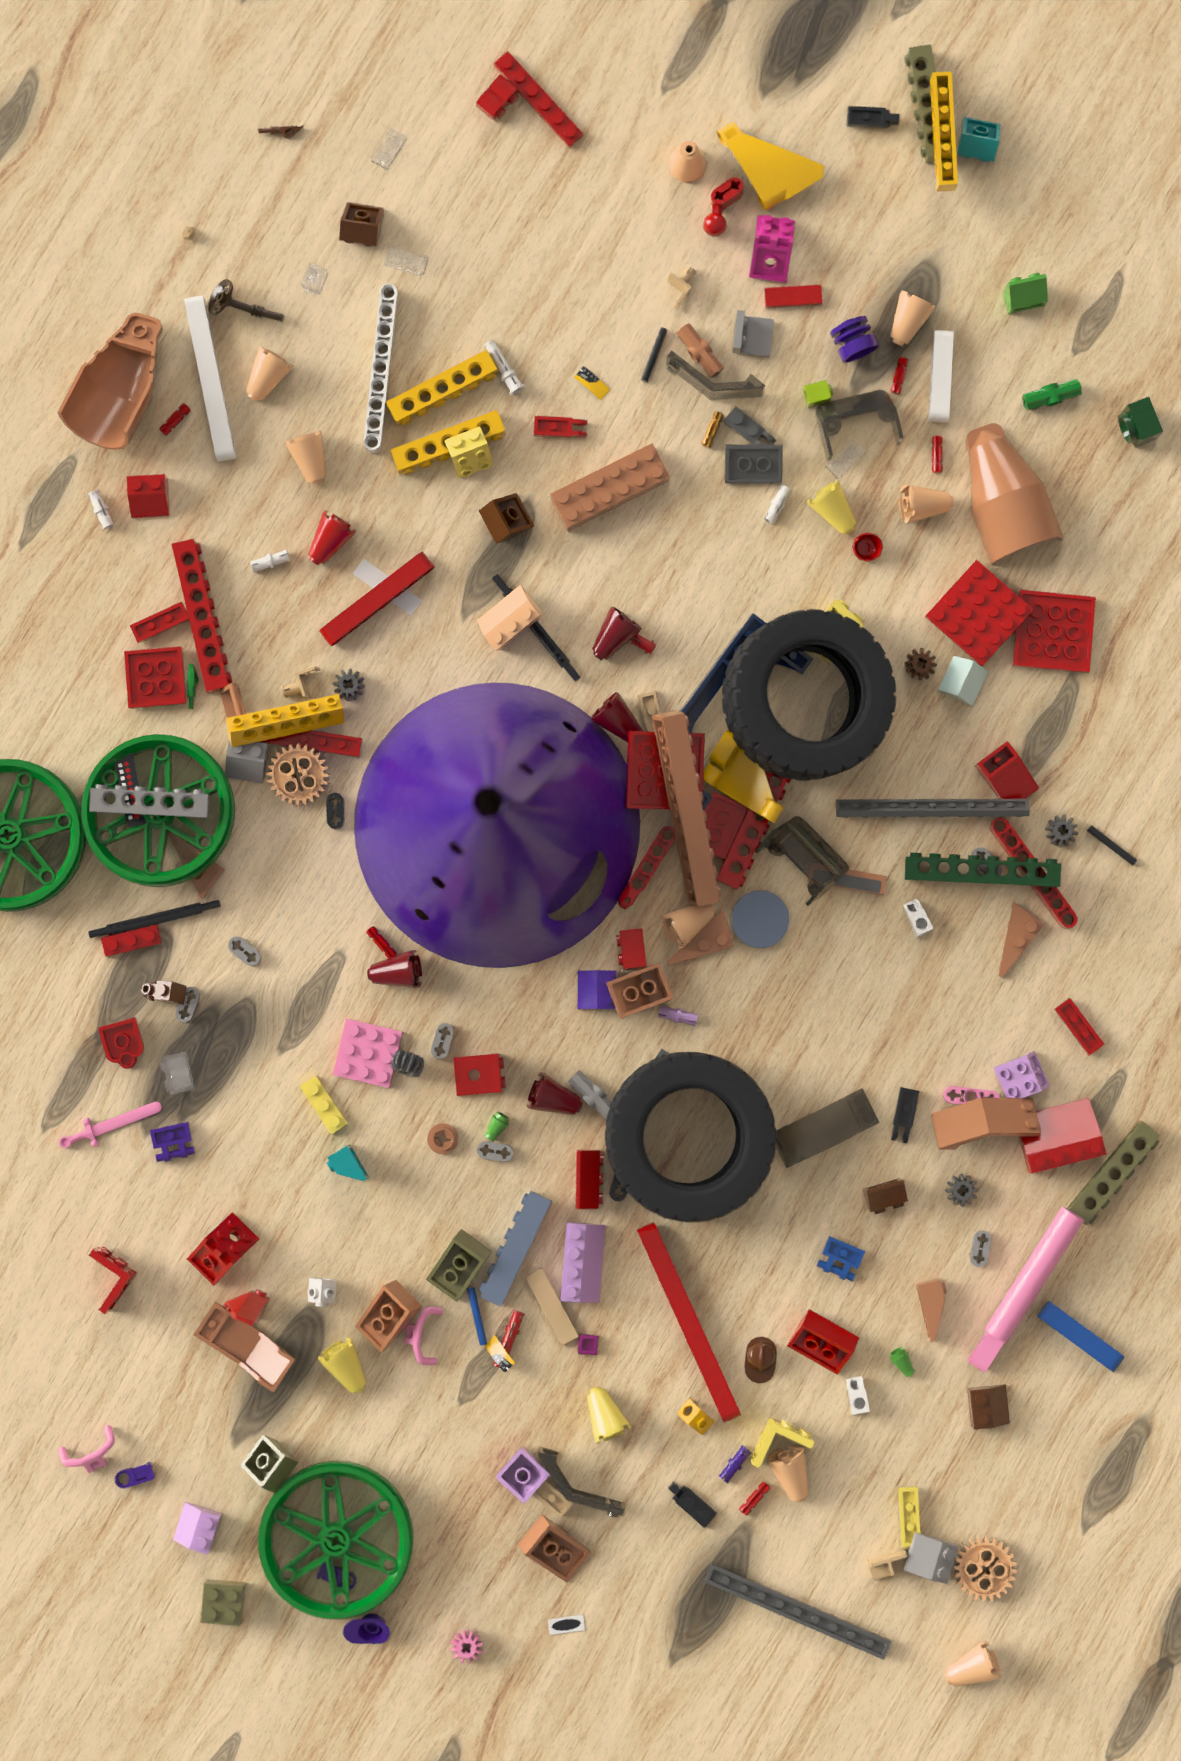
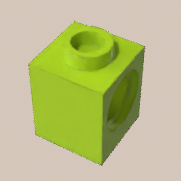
[803,380,833,408]

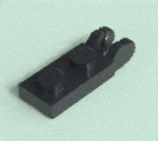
[891,1087,920,1143]

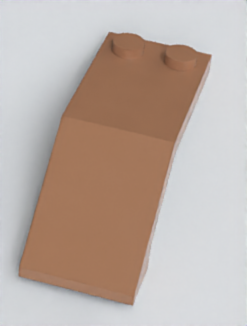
[931,1098,1041,1150]
[193,1301,295,1393]

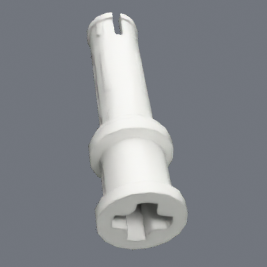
[484,340,525,396]

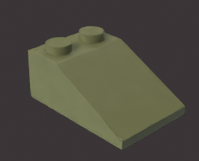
[426,1229,493,1302]

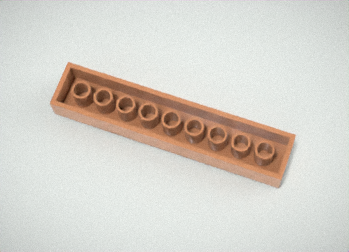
[652,710,721,907]

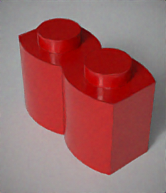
[476,74,518,121]

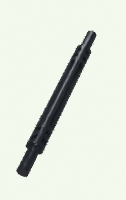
[492,574,581,682]
[88,900,221,938]

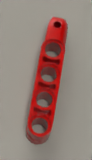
[618,826,675,910]

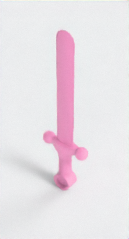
[59,1102,162,1148]

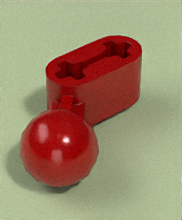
[703,177,743,237]

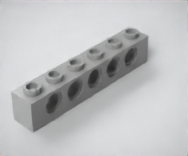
[89,784,209,818]

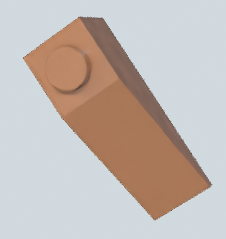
[916,1279,947,1342]

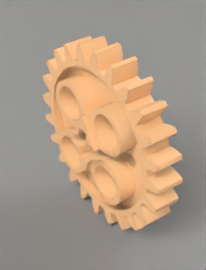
[267,743,329,806]
[953,1536,1017,1602]

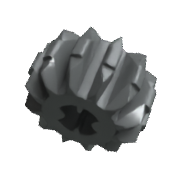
[333,669,365,702]
[1045,815,1078,847]
[391,1050,424,1077]
[945,1174,979,1207]

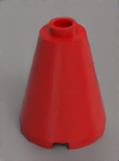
[308,510,357,565]

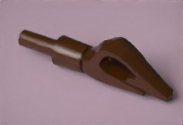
[258,126,304,138]

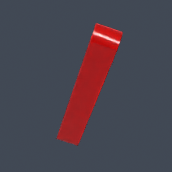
[319,551,435,647]
[990,817,1078,929]

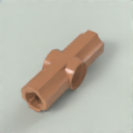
[676,323,724,379]

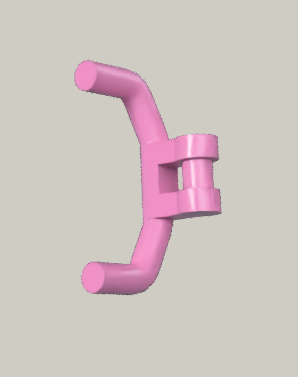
[403,1307,443,1365]
[58,1425,115,1473]

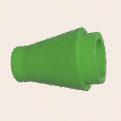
[485,1111,510,1141]
[890,1347,915,1377]

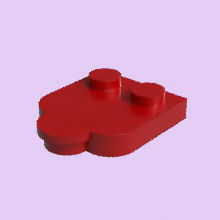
[98,1017,144,1069]

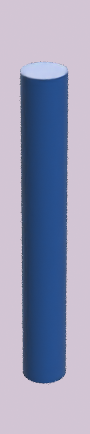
[467,1287,487,1346]

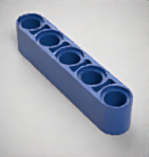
[1037,1301,1125,1373]

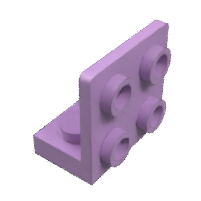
[994,1051,1050,1098]

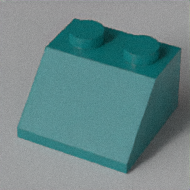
[957,117,1001,162]
[326,1145,370,1181]

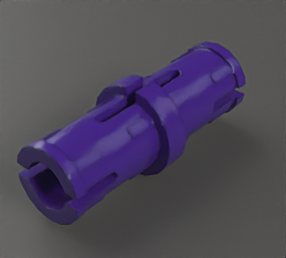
[718,1445,752,1483]

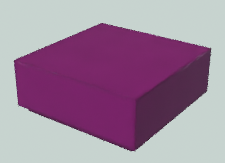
[578,1334,598,1355]

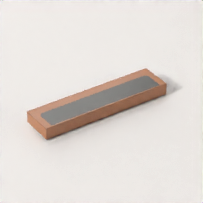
[807,863,887,895]

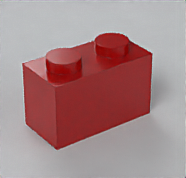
[616,928,647,969]

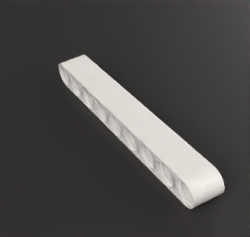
[364,284,398,454]
[184,295,237,462]

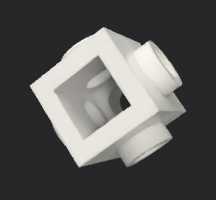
[308,1278,337,1307]

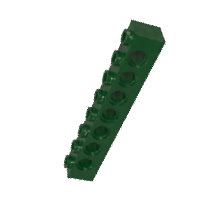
[905,852,1061,887]

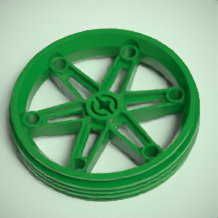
[81,734,235,887]
[0,759,86,912]
[258,1461,414,1619]

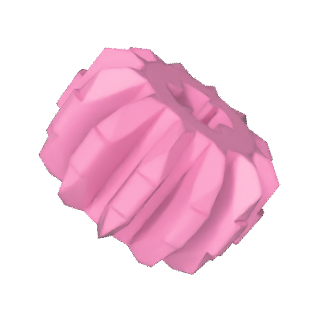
[450,1629,483,1664]

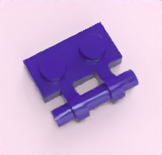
[150,1122,195,1162]

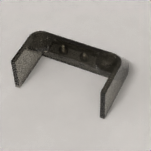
[815,390,904,462]
[755,816,849,906]

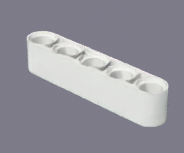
[929,330,954,423]

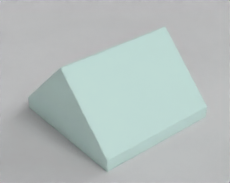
[938,656,988,706]

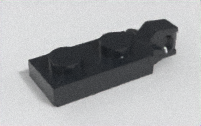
[847,106,900,129]
[668,1482,717,1528]

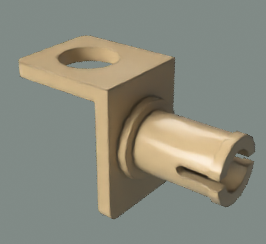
[667,265,696,310]
[281,666,321,699]

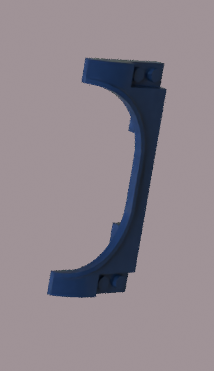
[679,613,813,810]

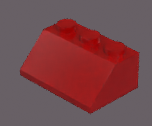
[576,1149,604,1209]
[787,1309,860,1375]

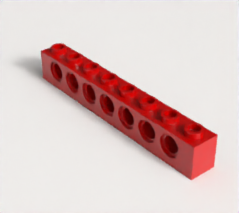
[171,538,233,694]
[716,771,791,890]

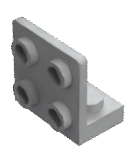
[732,310,774,357]

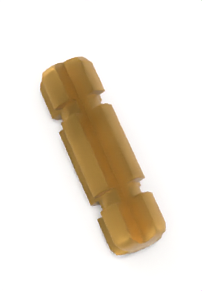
[702,411,724,448]

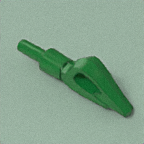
[187,663,199,709]

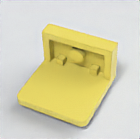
[444,427,493,478]

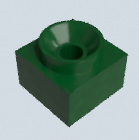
[1118,397,1163,448]

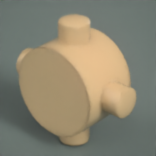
[182,226,195,240]

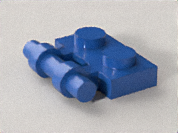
[817,1236,865,1281]

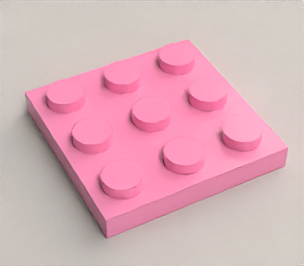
[333,1019,403,1088]

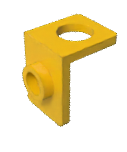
[677,1399,714,1435]

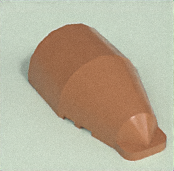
[57,313,163,450]
[966,423,1064,565]

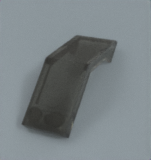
[666,350,766,400]
[775,1088,880,1168]
[538,1447,625,1518]

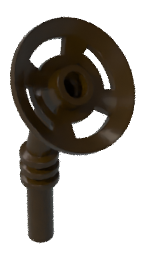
[208,279,285,322]

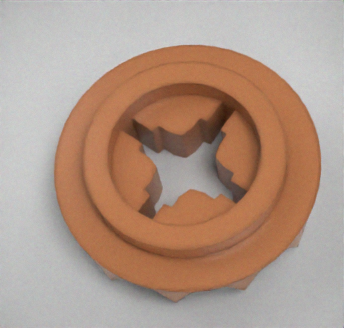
[427,1123,458,1154]

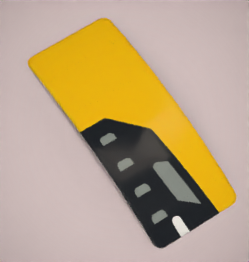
[574,367,610,400]
[485,1336,515,1372]

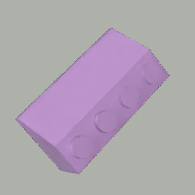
[561,1222,605,1302]

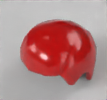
[852,533,883,562]

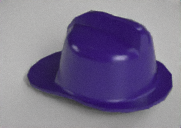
[343,1613,390,1644]

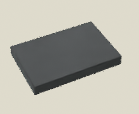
[725,444,783,483]

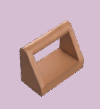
[220,683,246,718]

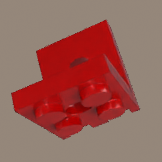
[453,1053,506,1096]
[187,1212,260,1286]
[88,1246,137,1314]

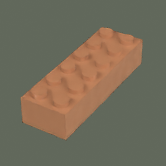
[550,443,670,532]

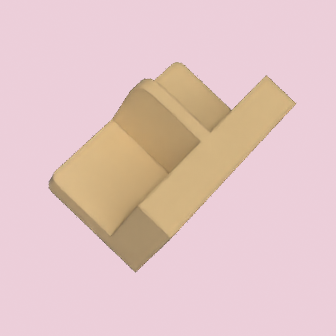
[532,1480,573,1518]
[867,1549,908,1580]

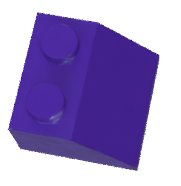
[577,970,616,1009]

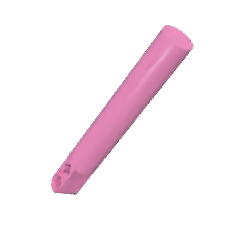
[968,1206,1085,1373]

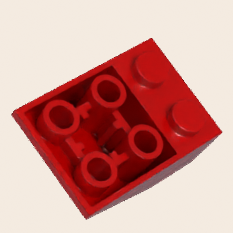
[974,741,1039,799]

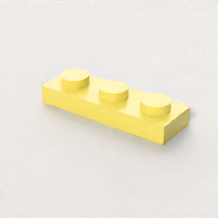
[300,1076,348,1135]
[898,1486,921,1547]

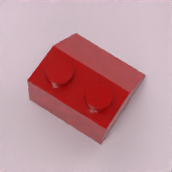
[126,474,170,518]

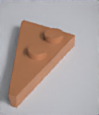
[168,831,225,899]
[999,902,1044,978]
[668,911,734,965]

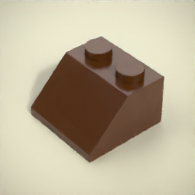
[339,202,384,246]
[479,493,534,544]
[863,1178,908,1214]
[967,1384,1010,1430]

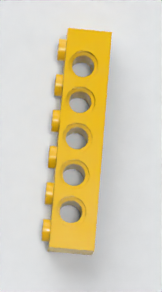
[930,71,958,192]
[386,349,498,426]
[390,410,506,475]
[226,694,344,747]

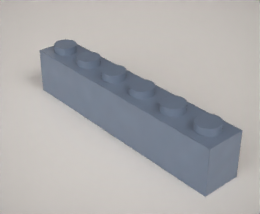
[479,1191,552,1307]

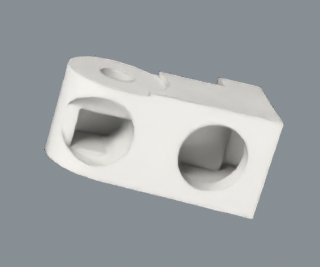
[903,898,933,938]
[846,1376,870,1415]

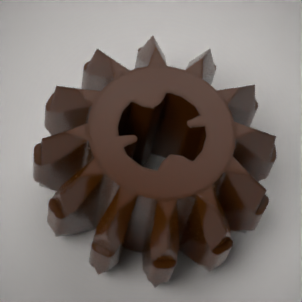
[904,648,937,681]

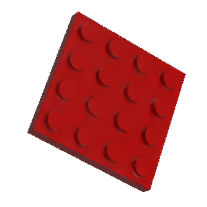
[925,559,1034,667]
[1012,590,1096,673]
[625,731,705,810]

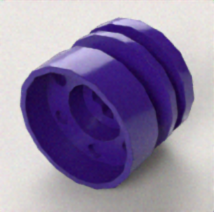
[830,316,879,363]

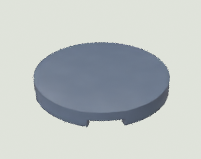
[731,890,789,948]

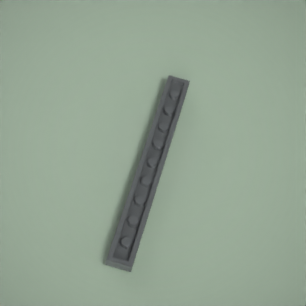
[836,799,1030,818]
[704,1563,891,1660]

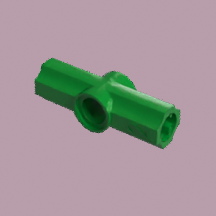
[1022,379,1082,411]

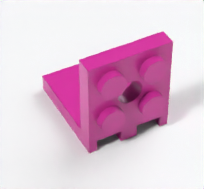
[749,215,795,283]

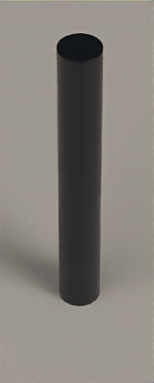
[641,327,667,383]
[1087,825,1137,866]

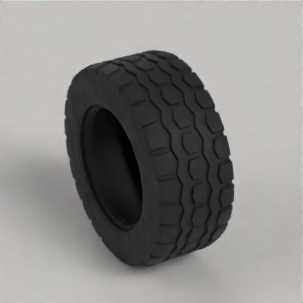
[722,609,896,781]
[605,1052,777,1222]

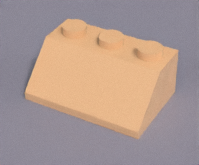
[477,585,544,651]

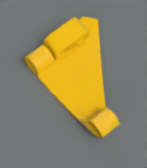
[717,122,825,211]
[703,730,784,823]

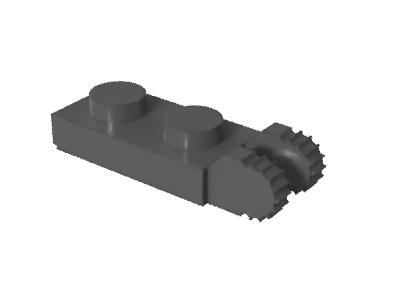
[724,406,776,444]

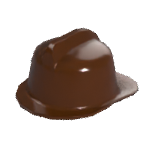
[744,1336,777,1383]

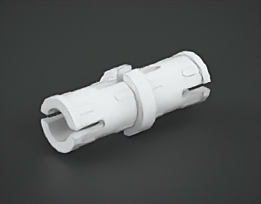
[764,485,792,524]
[88,490,114,530]
[250,549,290,573]

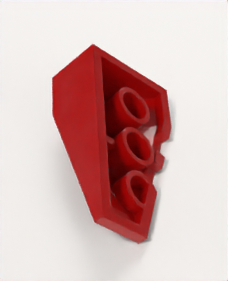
[223,1289,270,1326]

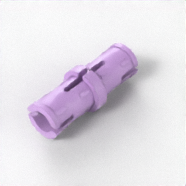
[658,1005,698,1026]

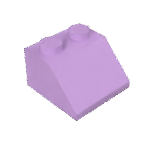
[495,1446,550,1503]
[173,1502,222,1555]

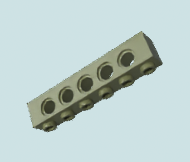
[904,44,936,163]
[1067,1121,1160,1225]

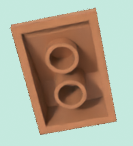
[606,963,674,1019]
[355,1280,422,1353]
[518,1514,591,1582]

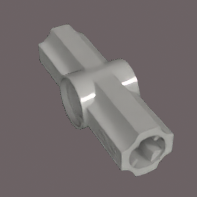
[568,1070,612,1119]

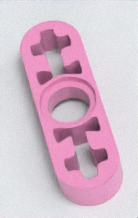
[943,1086,1000,1104]

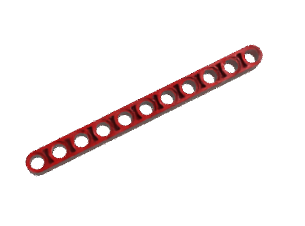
[637,1222,741,1423]

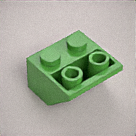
[1003,273,1048,314]

